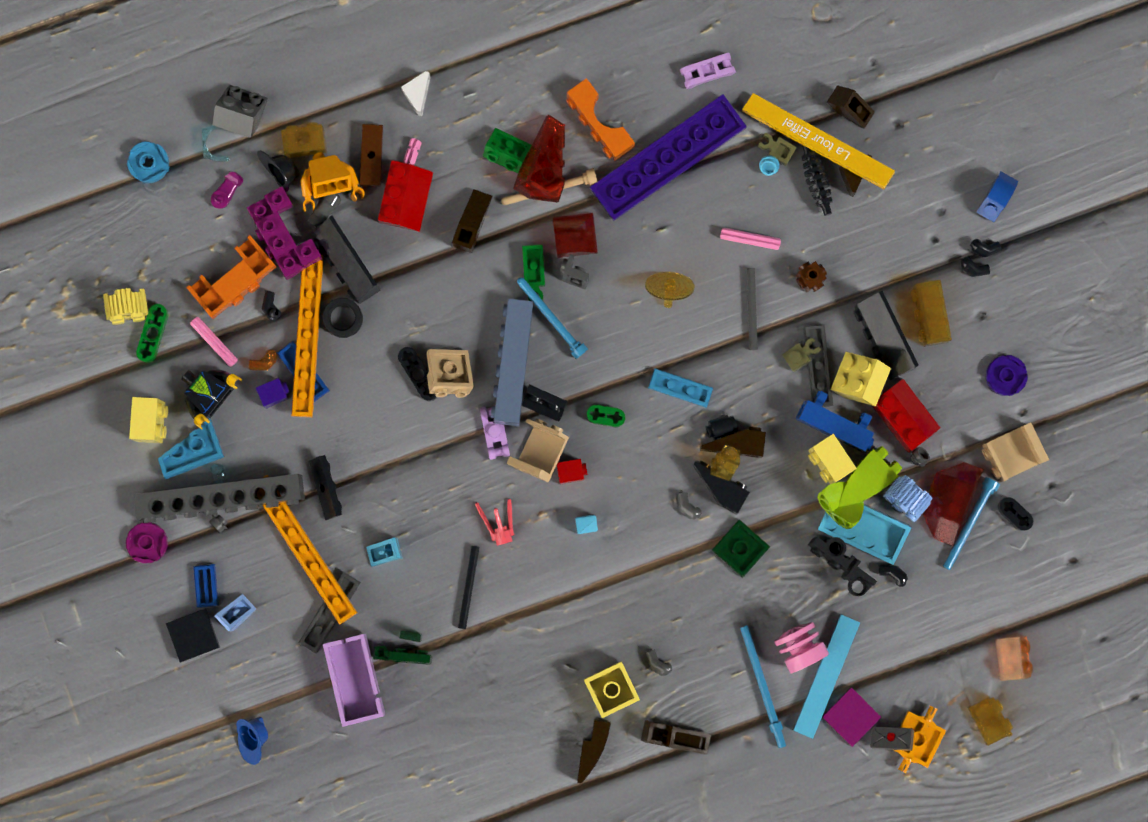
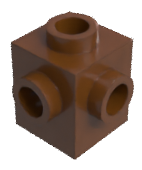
[796,261,827,293]

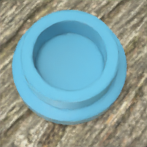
[759,155,780,176]

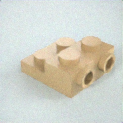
[427,349,474,398]

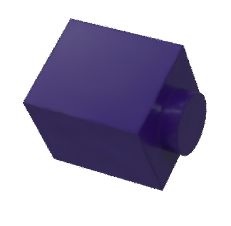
[256,378,290,409]

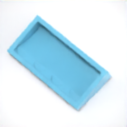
[818,504,912,565]

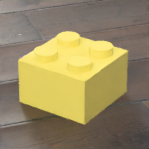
[830,352,891,406]
[129,397,168,443]
[808,434,857,484]
[584,661,640,718]

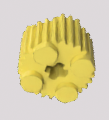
[103,288,148,325]

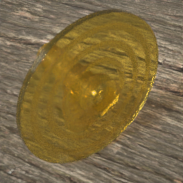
[645,272,695,308]

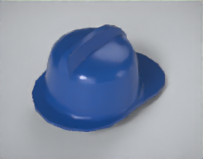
[236,717,268,765]

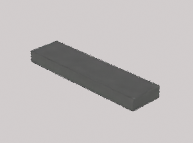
[803,324,833,407]
[298,571,361,654]

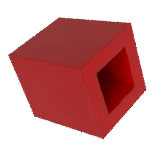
[557,459,588,485]

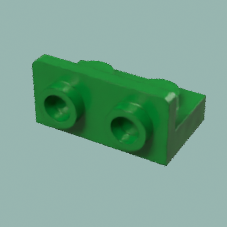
[483,128,532,174]

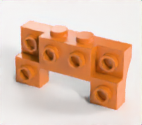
[186,235,277,319]

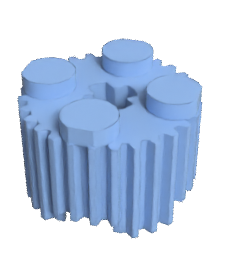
[883,475,933,522]

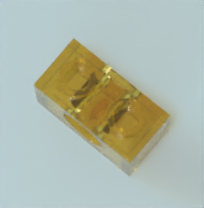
[281,122,327,158]

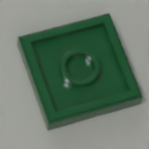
[712,519,770,578]

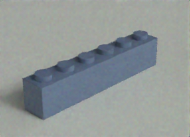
[491,299,533,426]

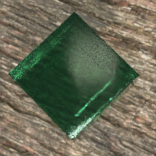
[399,630,423,642]

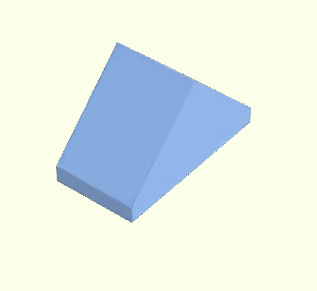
[215,594,256,632]

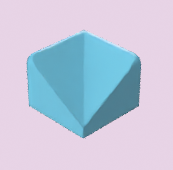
[575,515,598,534]

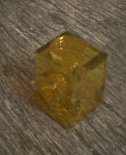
[710,445,740,481]

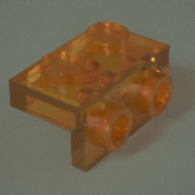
[995,636,1033,681]

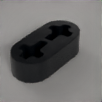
[998,497,1034,531]

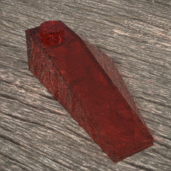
[513,115,565,203]

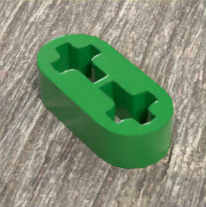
[587,405,625,428]

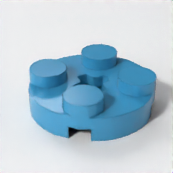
[127,141,170,183]

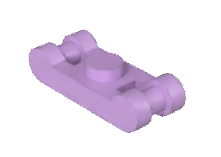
[680,53,736,89]
[480,404,510,460]

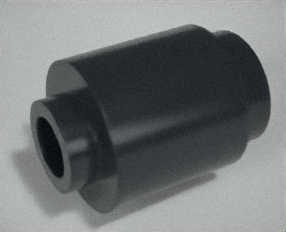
[706,415,738,441]

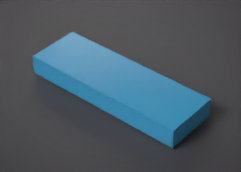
[648,369,713,408]

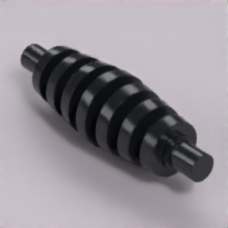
[801,145,833,216]

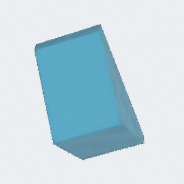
[366,538,403,567]

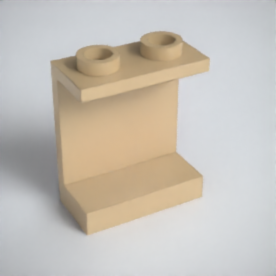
[506,418,569,482]
[982,422,1049,482]

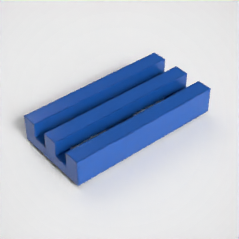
[193,564,219,608]

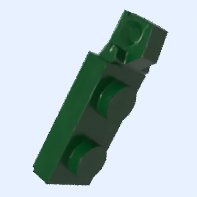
[373,646,432,665]

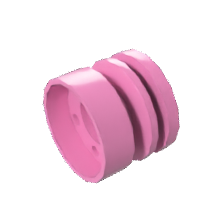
[774,622,829,673]

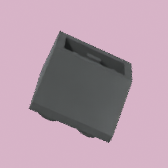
[212,85,268,138]

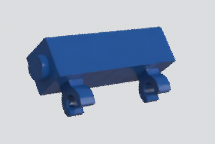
[795,391,874,452]

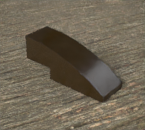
[577,719,611,783]
[641,720,711,755]

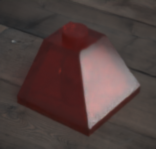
[552,213,598,258]

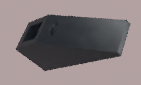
[693,460,750,515]

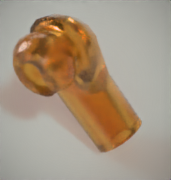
[249,349,277,371]

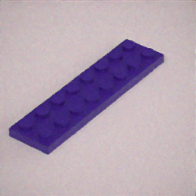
[590,94,747,221]

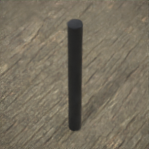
[458,546,480,629]

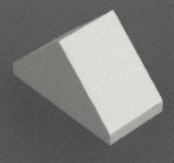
[401,71,431,116]

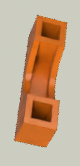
[566,78,635,161]

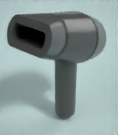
[307,193,341,228]

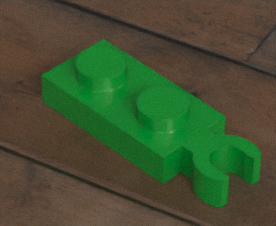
[522,245,545,301]

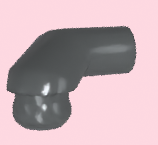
[677,493,702,520]
[645,649,672,676]

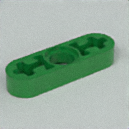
[136,304,169,363]

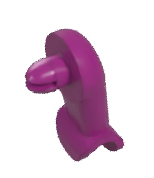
[211,172,243,209]

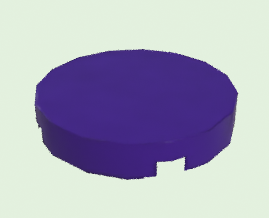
[986,355,1028,396]

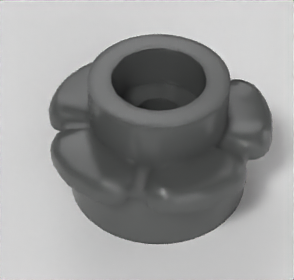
[911,447,930,467]
[209,515,228,533]

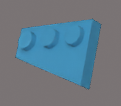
[158,418,224,479]

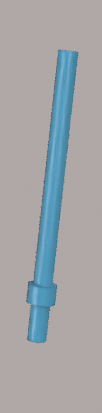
[740,625,786,748]

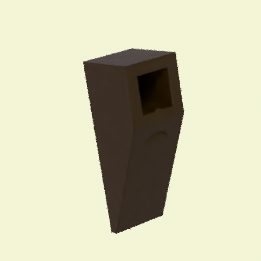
[452,189,493,253]

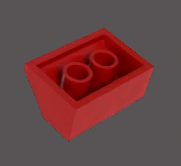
[378,160,434,232]
[871,379,941,453]

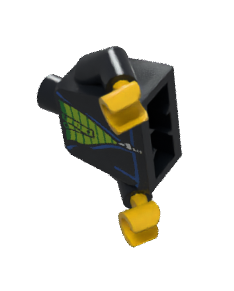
[181,369,242,430]

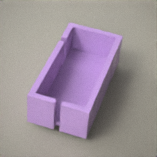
[323,634,385,727]

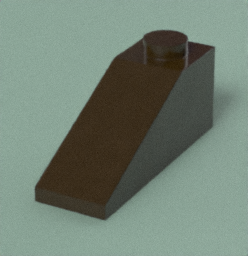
[700,427,766,458]

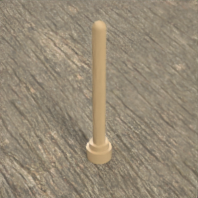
[501,168,597,205]

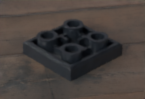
[166,608,220,663]

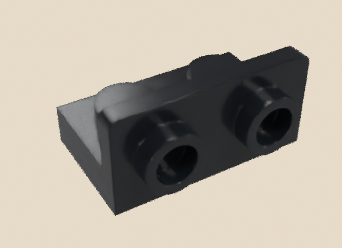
[522,384,568,422]

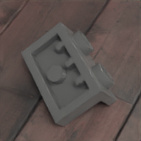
[560,254,589,289]

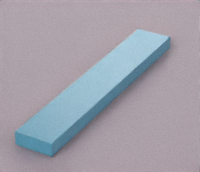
[793,614,860,739]

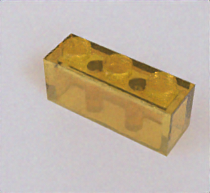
[911,280,952,347]

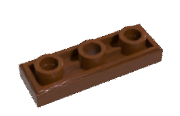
[360,124,383,187]

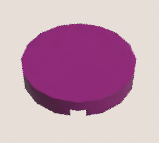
[126,522,168,563]

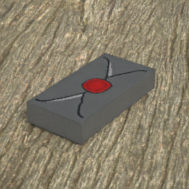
[870,727,914,751]

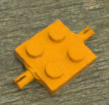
[894,706,947,773]

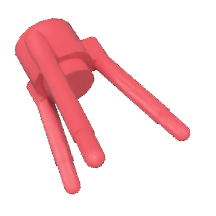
[475,499,514,546]

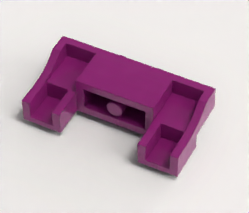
[246,186,322,280]

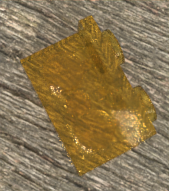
[967,696,1013,746]

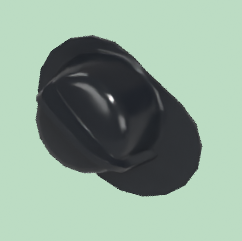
[257,150,300,192]

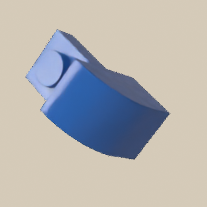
[976,171,1018,222]

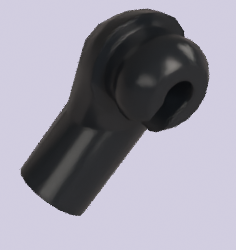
[970,239,1002,257]
[961,257,990,277]
[262,291,281,320]
[879,565,908,587]

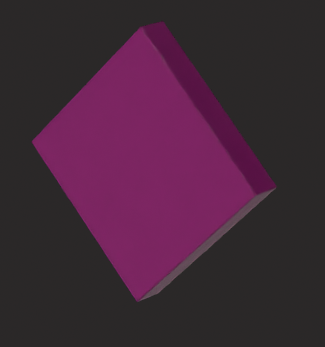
[822,687,881,747]

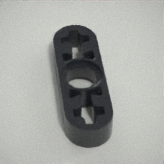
[398,347,437,402]

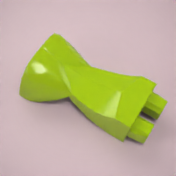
[817,446,902,529]

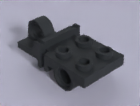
[808,537,877,596]

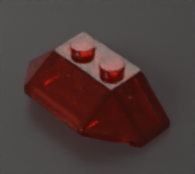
[923,462,984,547]

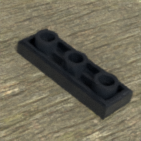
[309,455,342,521]

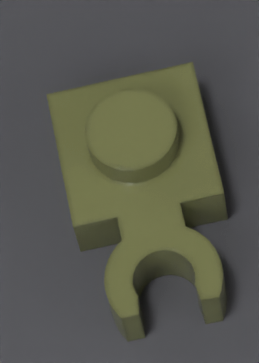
[758,133,797,166]
[782,338,821,372]

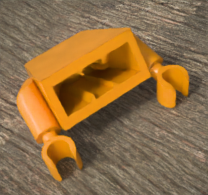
[301,152,365,212]

